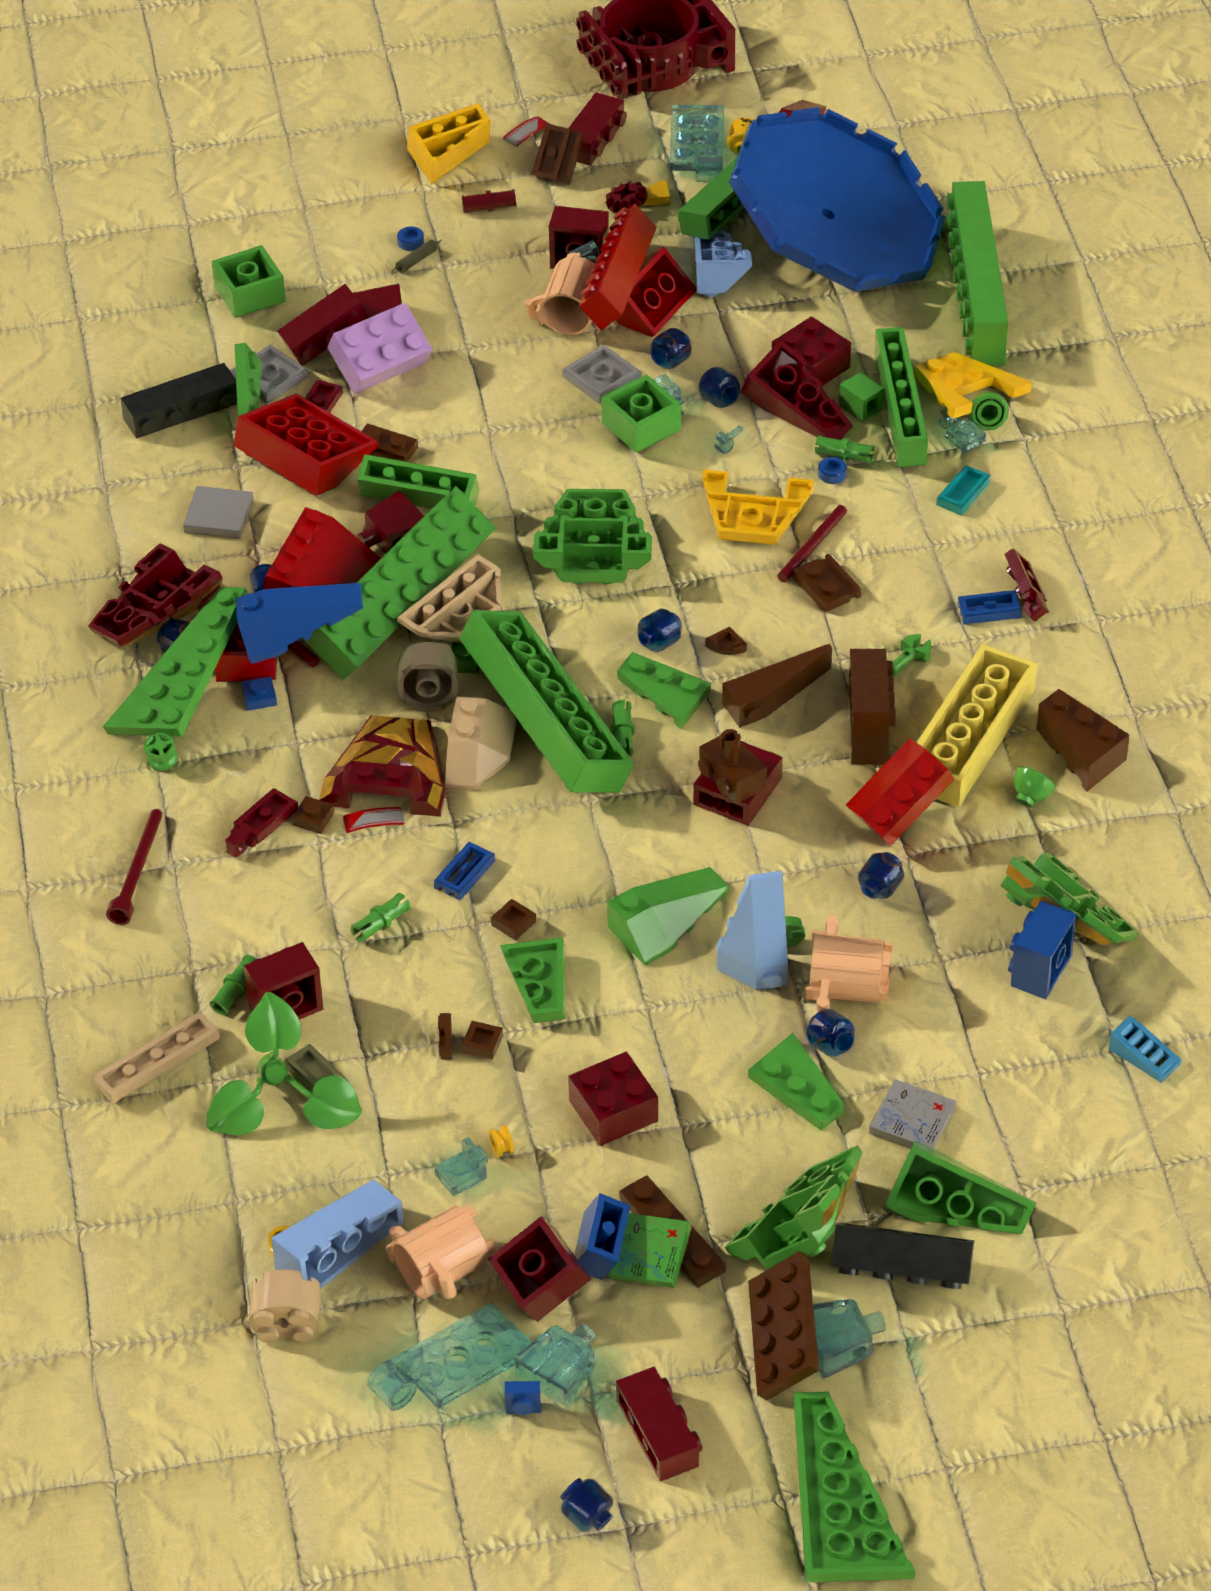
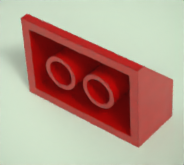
[616,247,697,337]
[845,738,955,847]

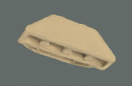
[397,554,502,643]
[445,696,517,790]

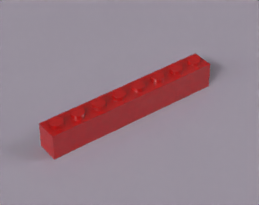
[579,204,657,331]

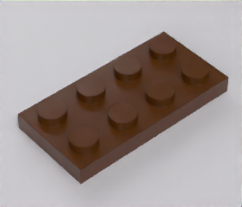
[748,1251,819,1401]

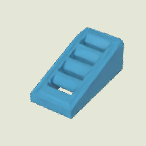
[1109,1016,1182,1083]

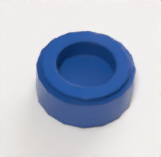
[397,226,424,251]
[818,457,847,484]

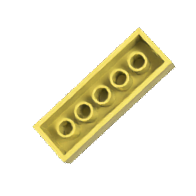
[917,644,1038,807]

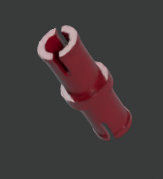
[462,189,517,213]

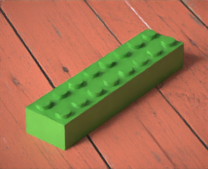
[945,181,1008,366]
[302,486,496,680]
[459,610,634,793]

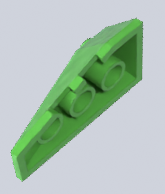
[884,1140,1036,1234]

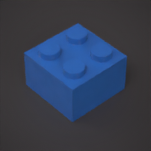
[1008,901,1076,1000]

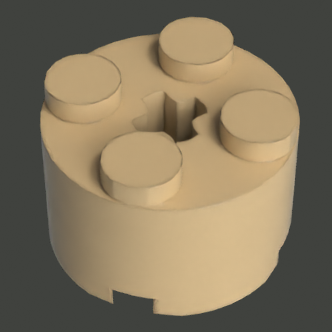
[249,1269,321,1343]

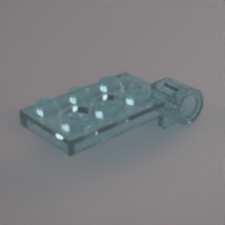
[670,105,724,182]
[367,1302,535,1411]

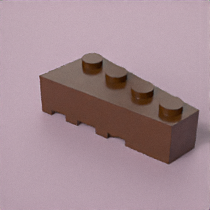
[849,649,896,765]

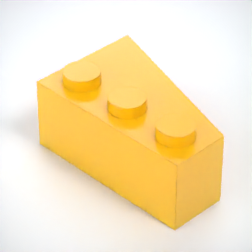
[407,103,491,184]

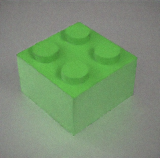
[212,245,286,318]
[601,374,681,453]

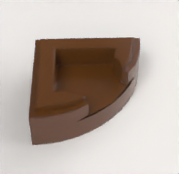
[705,626,747,655]
[438,1013,452,1059]

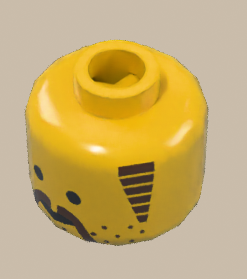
[727,117,755,155]

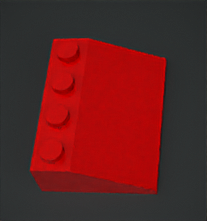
[234,393,379,496]
[262,507,381,590]

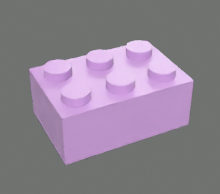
[327,303,433,394]

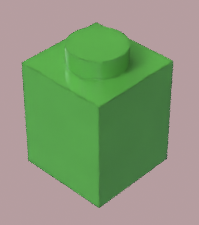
[839,372,884,422]

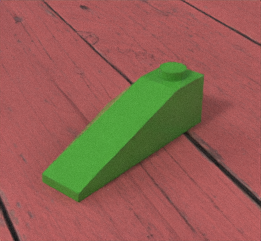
[607,867,729,966]

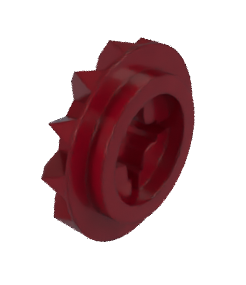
[605,180,648,213]

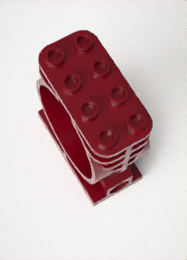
[576,0,736,100]

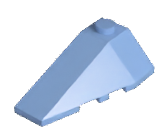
[694,228,752,297]
[717,871,788,990]

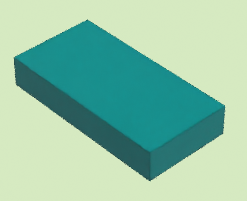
[936,465,991,516]

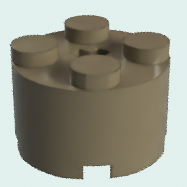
[397,642,458,712]

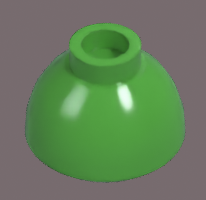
[969,392,1009,431]
[1014,766,1056,807]

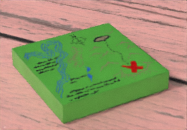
[608,1213,692,1288]

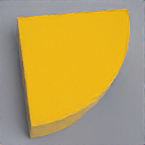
[643,180,670,206]

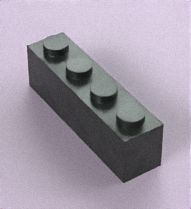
[120,363,237,439]
[831,1222,975,1289]

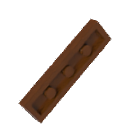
[619,1175,726,1288]

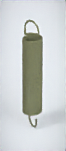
[391,239,442,274]

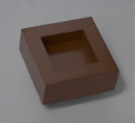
[292,796,334,834]
[491,899,536,940]
[461,1021,503,1060]

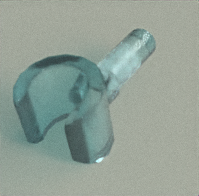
[714,426,743,454]

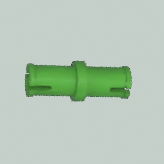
[815,435,875,463]
[610,700,635,757]
[351,893,411,943]
[209,955,256,1015]

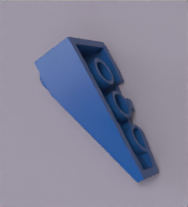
[236,583,363,664]

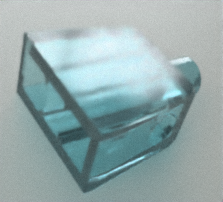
[813,1299,886,1379]
[514,1324,596,1409]

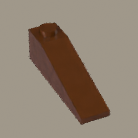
[722,644,832,728]

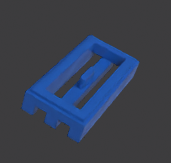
[957,590,1022,624]
[434,842,495,900]

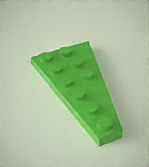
[103,587,249,737]
[793,1392,915,1582]

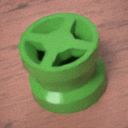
[144,732,178,771]

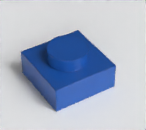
[241,676,277,711]
[505,1381,541,1415]

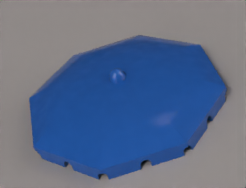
[729,107,946,292]

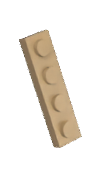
[93,1011,220,1104]

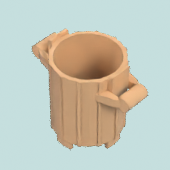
[524,253,596,336]
[805,916,893,1017]
[386,1204,495,1300]

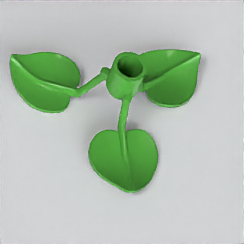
[206,992,362,1136]

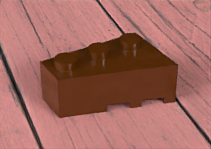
[1037,689,1130,792]

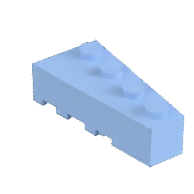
[271,1179,403,1288]

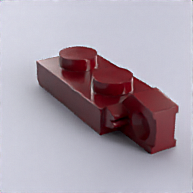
[1004,549,1049,622]
[225,788,298,858]

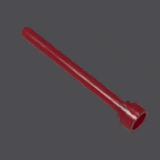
[106,809,162,925]

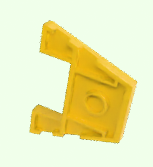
[914,352,1033,419]
[702,469,814,545]

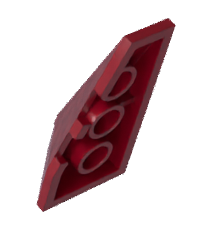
[741,340,853,440]

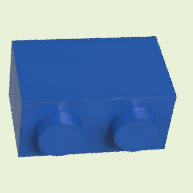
[574,1193,631,1280]

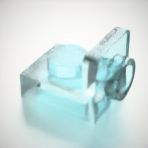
[434,1137,488,1196]

